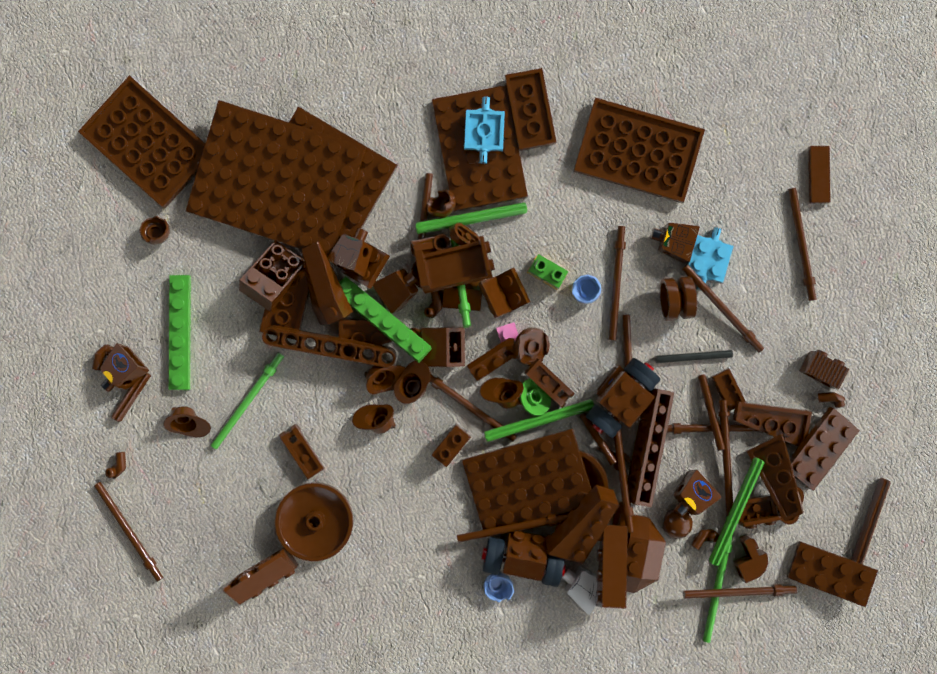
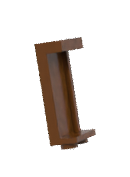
[414,236,495,294]

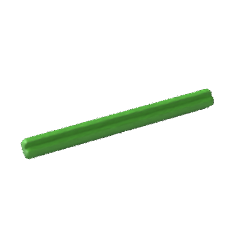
[415,202,527,234]
[484,399,594,442]
[709,457,764,566]

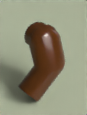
[424,291,442,318]
[92,344,114,371]
[818,392,846,408]
[105,452,126,478]
[691,529,719,550]

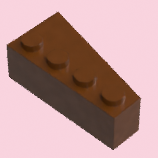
[545,485,619,564]
[596,525,627,609]

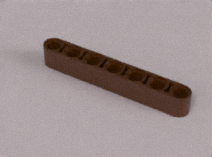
[262,325,397,367]

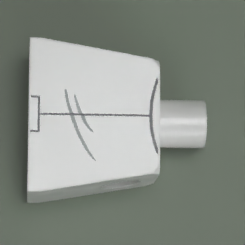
[562,567,597,615]

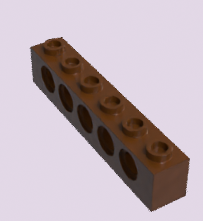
[627,388,675,507]

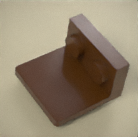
[478,268,531,318]

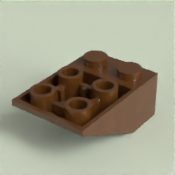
[239,241,305,312]

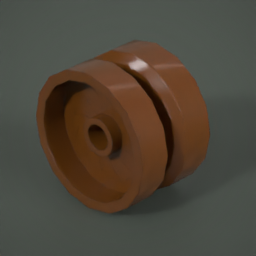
[660,276,697,321]

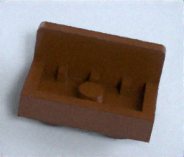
[738,494,782,529]

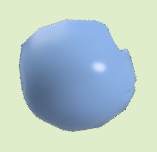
[572,275,601,304]
[483,572,514,603]

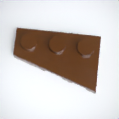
[339,319,392,354]

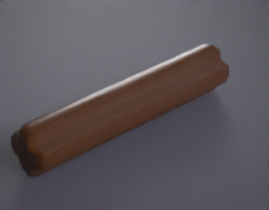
[111,372,151,422]

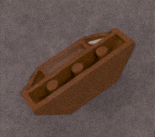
[627,514,666,593]

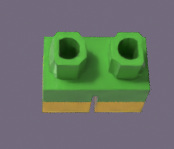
[527,254,569,290]

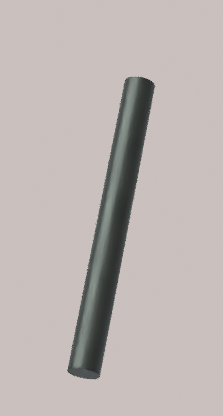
[655,350,733,363]

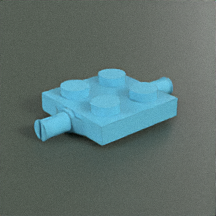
[464,97,505,164]
[687,227,734,291]

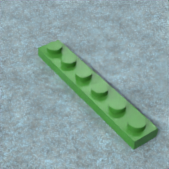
[169,275,191,390]
[339,276,432,363]

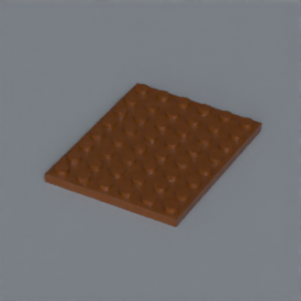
[186,100,366,257]

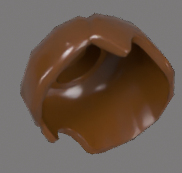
[427,189,456,218]
[139,216,170,245]
[662,509,693,539]

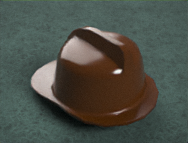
[394,361,431,404]
[364,365,405,394]
[480,378,524,409]
[352,404,396,434]
[163,406,211,438]

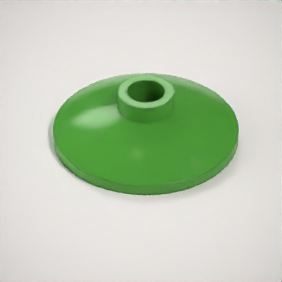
[520,378,551,416]

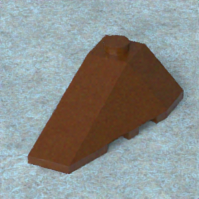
[302,242,353,325]

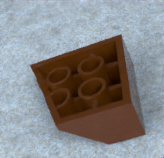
[223,547,298,605]

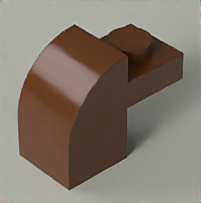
[733,534,768,583]

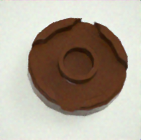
[514,327,550,366]

